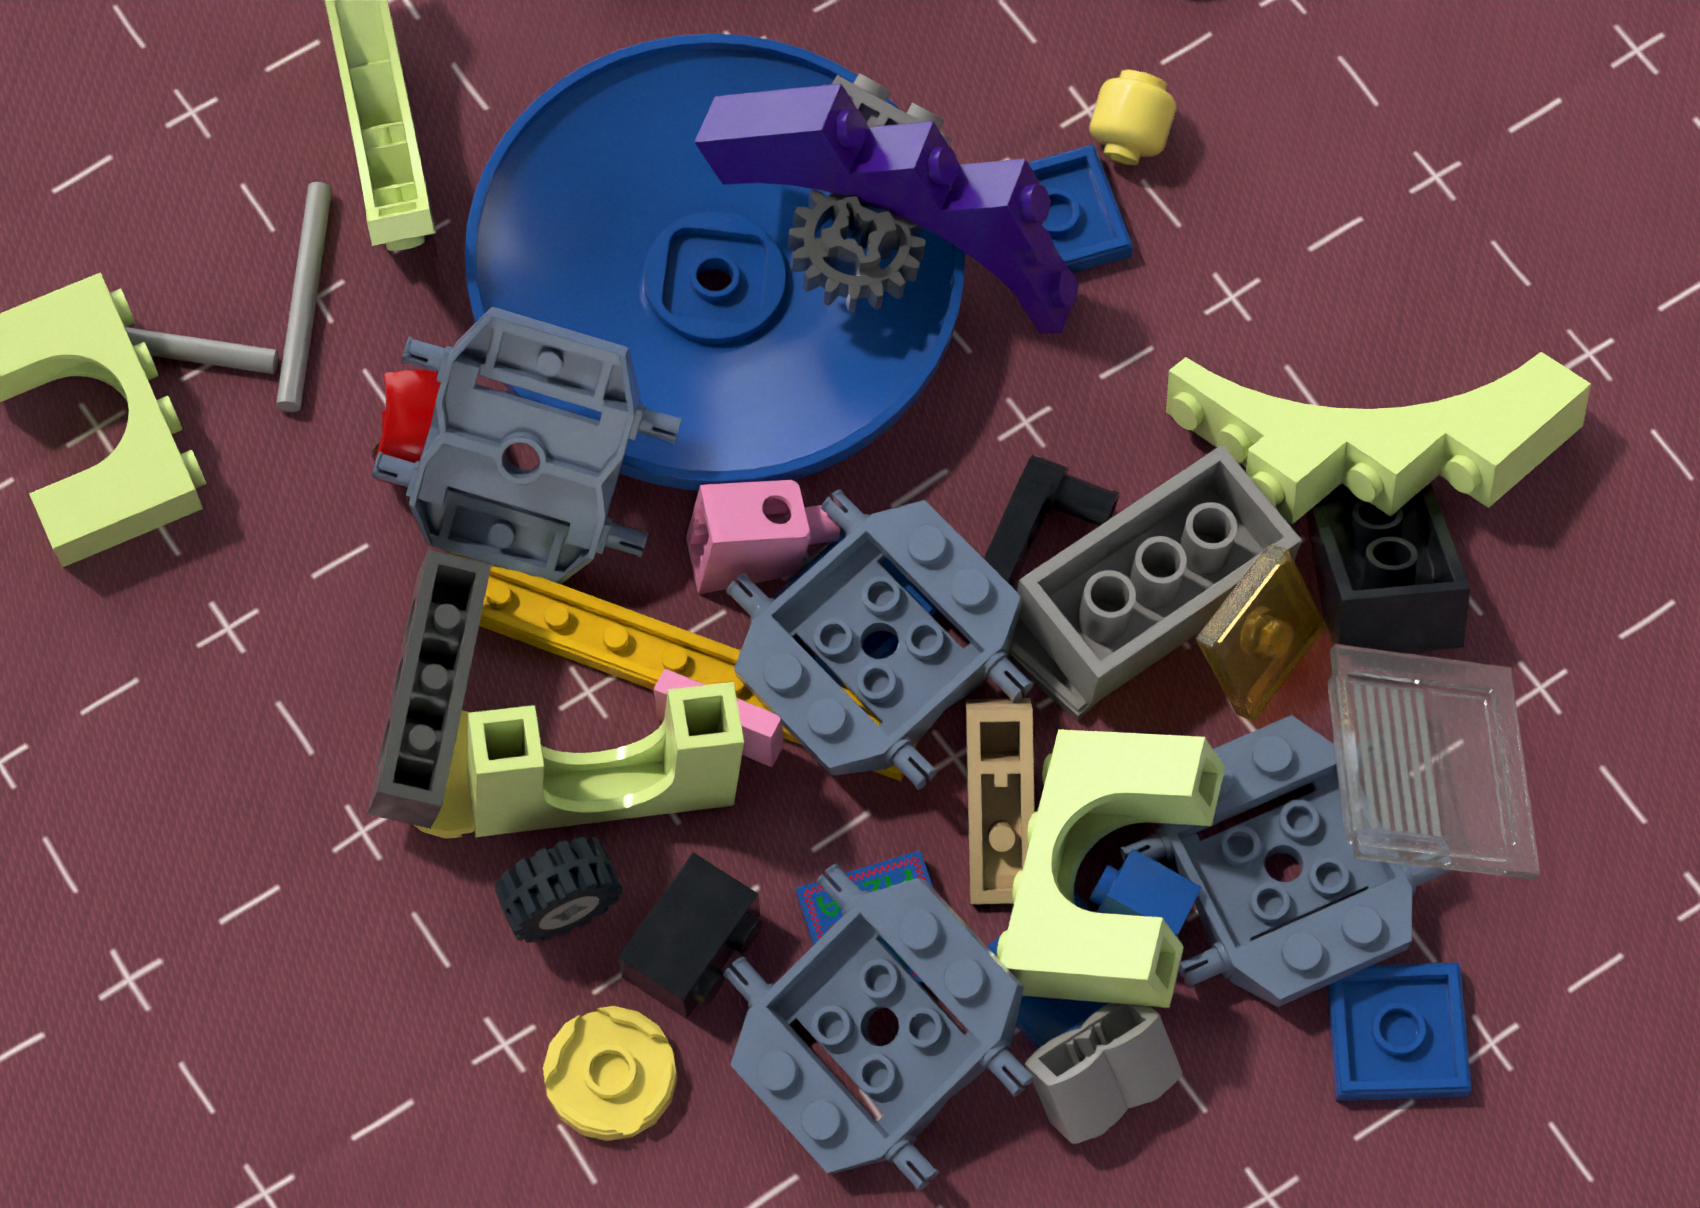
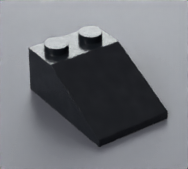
[1306,482,1470,659]

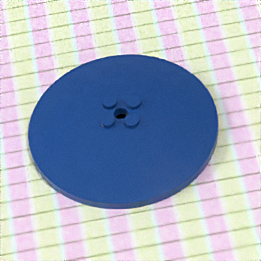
[465,33,965,490]

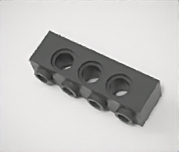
[367,549,491,829]

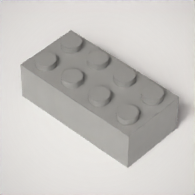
[1017,445,1302,707]

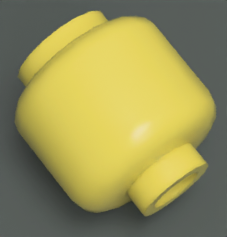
[1089,70,1176,165]

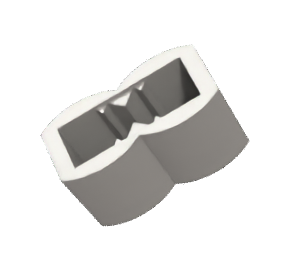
[1025,1003,1183,1144]

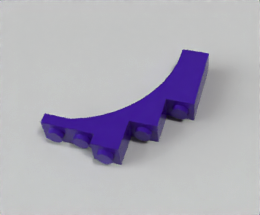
[694,84,1079,334]

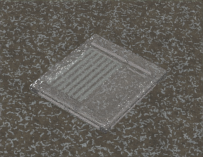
[1328,644,1540,880]

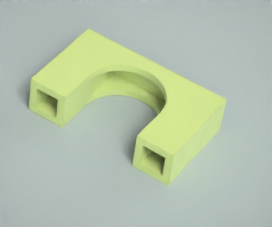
[0,272,206,568]
[467,682,744,837]
[997,729,1225,1008]

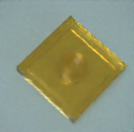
[1196,543,1326,722]

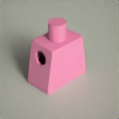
[686,480,840,594]

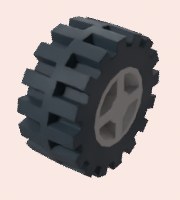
[494,837,623,943]

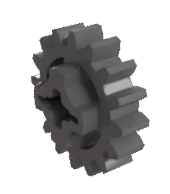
[787,189,926,312]

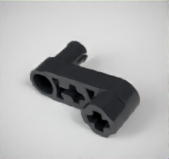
[982,454,1120,588]

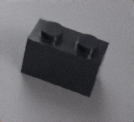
[617,852,763,1019]

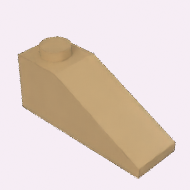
[966,698,1034,904]

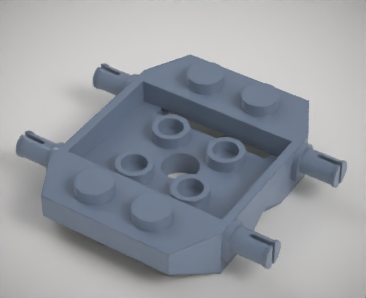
[371,307,682,584]
[726,490,1033,790]
[1120,715,1450,1007]
[723,864,1035,1191]

